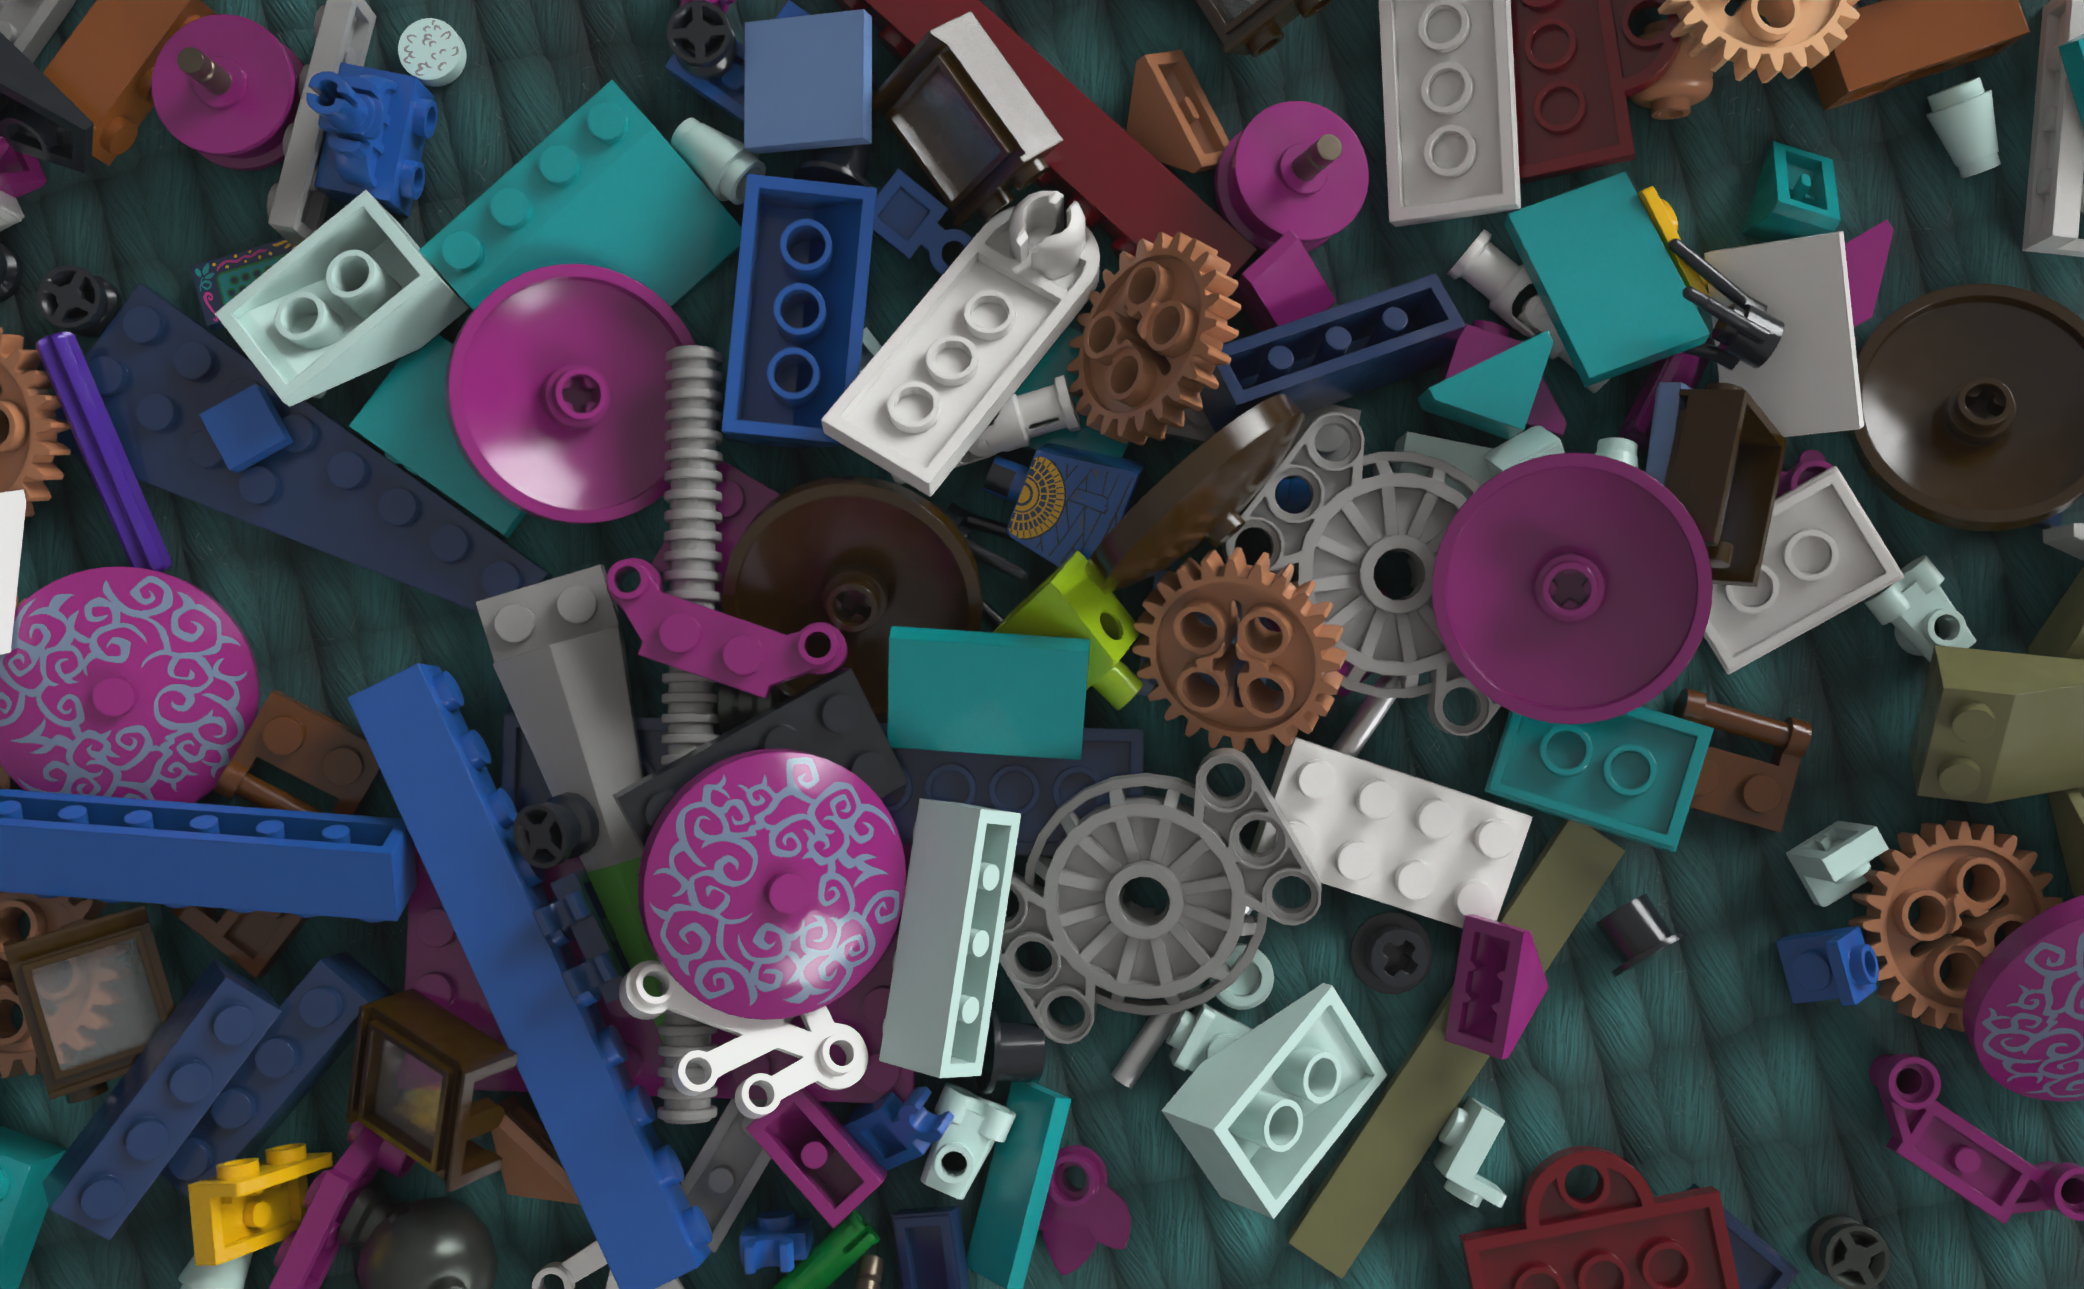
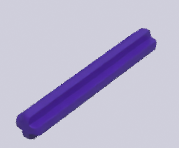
[36,332,172,572]

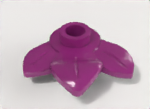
[1038,1145,1131,1275]

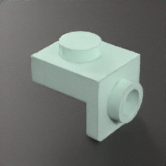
[1433,1096,1507,1208]

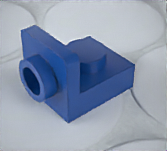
[1776,926,1879,1006]

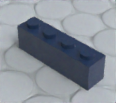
[1199,273,1466,434]
[160,952,394,1198]
[43,959,282,1241]

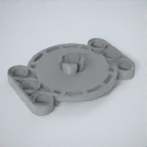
[1222,412,1501,736]
[999,748,1321,1044]

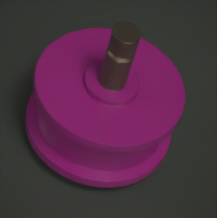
[152,14,305,171]
[1214,101,1369,253]

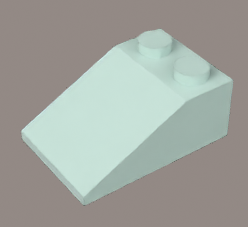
[214,190,469,407]
[1161,983,1387,1219]

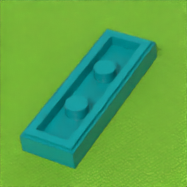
[966,1082,1071,1289]

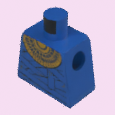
[983,443,1146,567]

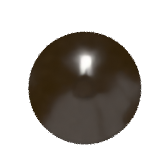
[1847,284,2084,531]
[1085,394,1305,594]
[722,476,983,723]

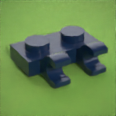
[532,870,631,1004]

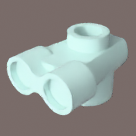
[1863,555,1976,662]
[920,1083,1016,1200]

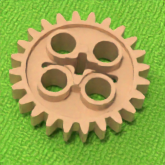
[1658,0,1860,83]

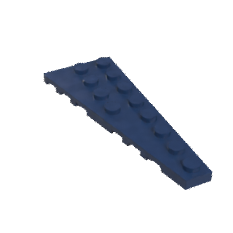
[55,283,553,612]

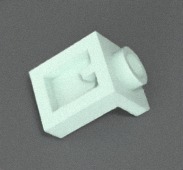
[1786,821,1889,907]
[1166,1003,1252,1072]

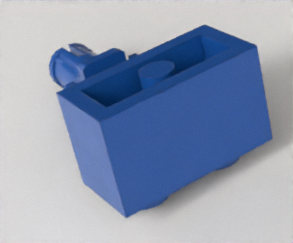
[306,62,438,217]

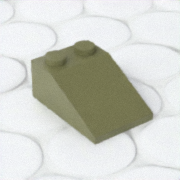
[1909,645,2084,804]

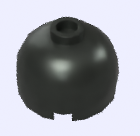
[357,1197,499,1289]

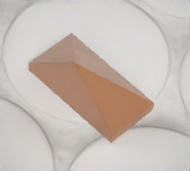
[1126,50,1229,173]
[491,1095,580,1204]

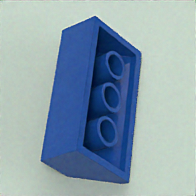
[722,174,877,448]

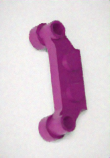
[607,558,848,699]
[1869,1053,2084,1224]
[269,1121,417,1289]

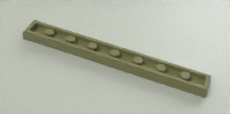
[1286,819,1625,1279]

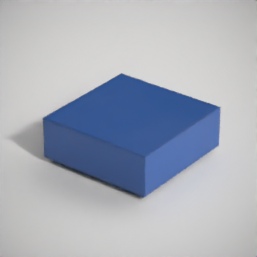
[199,383,294,473]

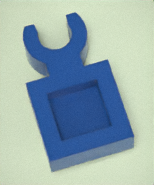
[873,168,972,276]
[844,1087,954,1171]
[740,1209,814,1274]

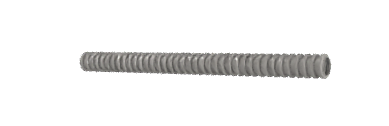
[657,345,724,1124]

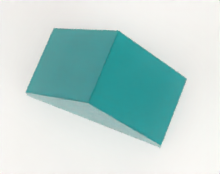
[1742,141,1841,242]
[1417,330,1554,440]

